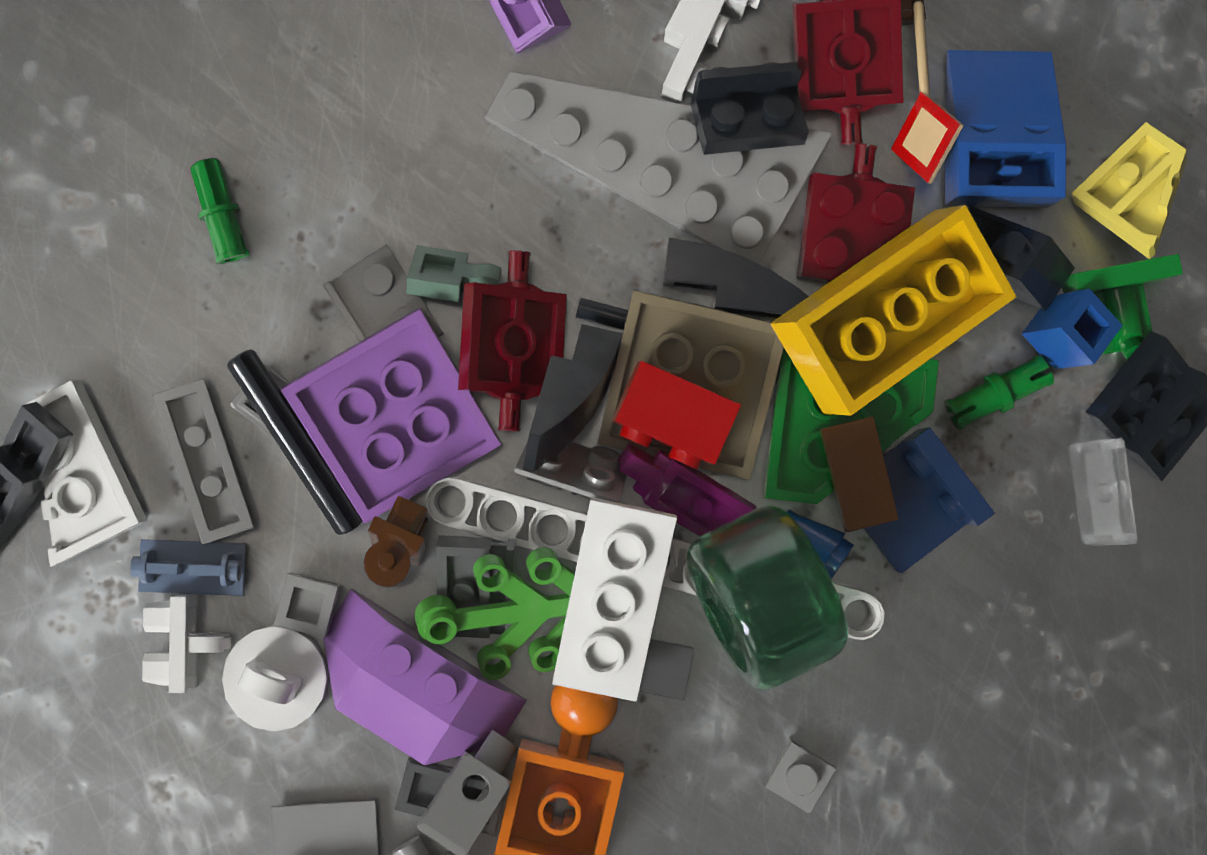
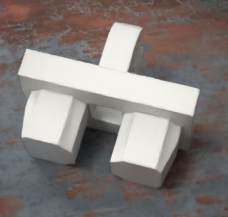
[142,593,231,693]

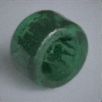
[686,506,848,690]

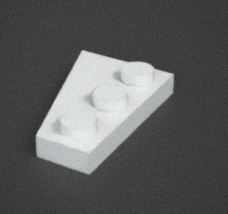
[27,380,147,567]

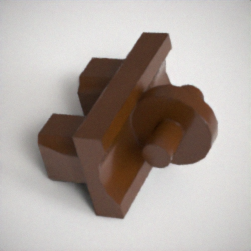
[363,496,428,588]

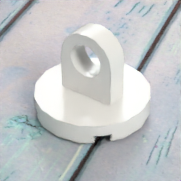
[222,625,330,732]

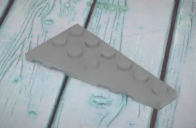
[485,71,832,264]

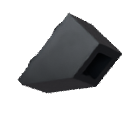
[968,206,1075,311]

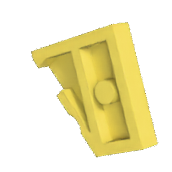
[1072,122,1187,259]

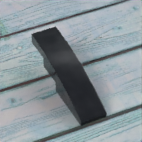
[0,401,74,548]

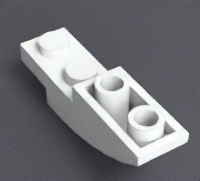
[661,0,761,104]

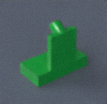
[1062,254,1183,360]

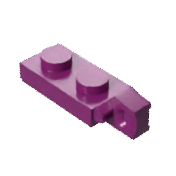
[617,443,759,553]

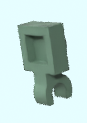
[406,245,502,302]

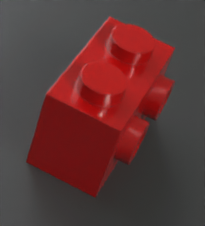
[611,360,741,470]

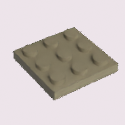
[597,289,783,480]

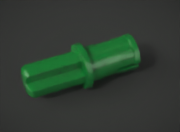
[190,158,250,264]

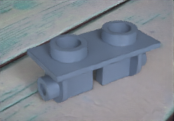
[130,539,246,596]

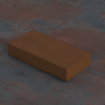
[819,416,899,532]

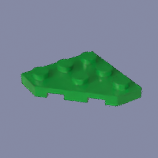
[763,347,939,504]

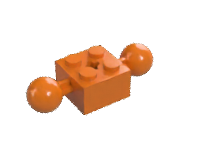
[494,685,624,855]

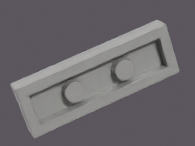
[152,378,254,545]

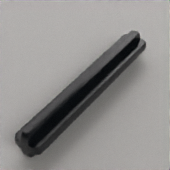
[227,349,363,535]

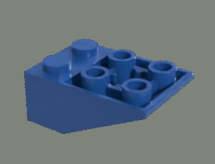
[945,50,1066,208]

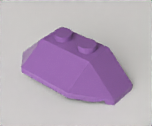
[323,589,527,765]

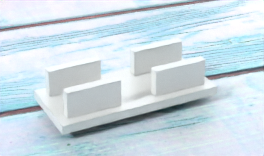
[552,497,677,702]

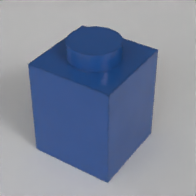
[1021,289,1123,369]

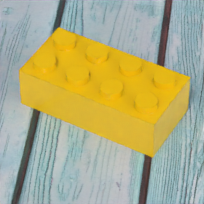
[770,205,1017,416]

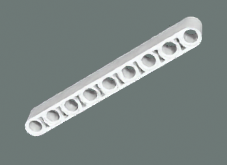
[426,478,885,640]

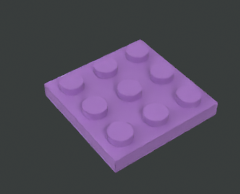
[281,307,501,524]

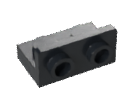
[690,62,809,155]

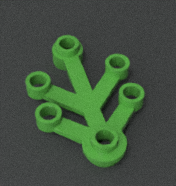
[415,547,575,680]

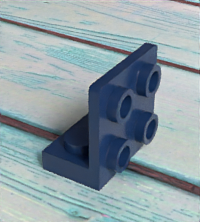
[863,427,995,573]

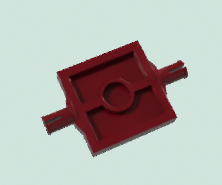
[792,0,904,145]
[797,143,915,284]
[458,250,567,432]

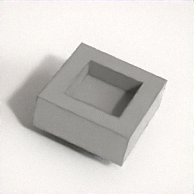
[273,573,341,638]
[763,739,836,814]

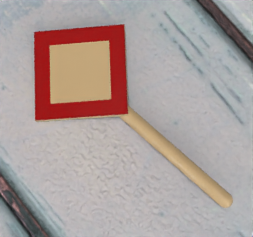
[891,1,964,184]

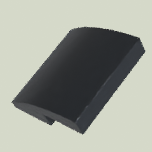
[1085,331,1207,481]

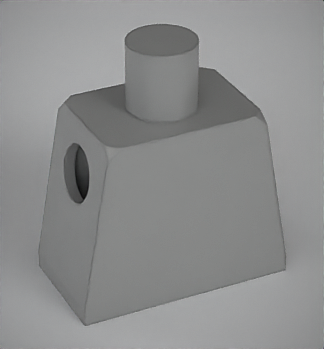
[417,730,519,855]

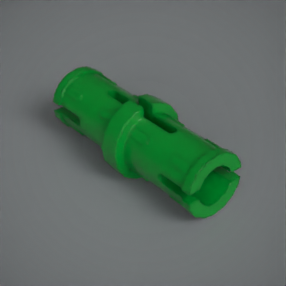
[944,355,1054,431]

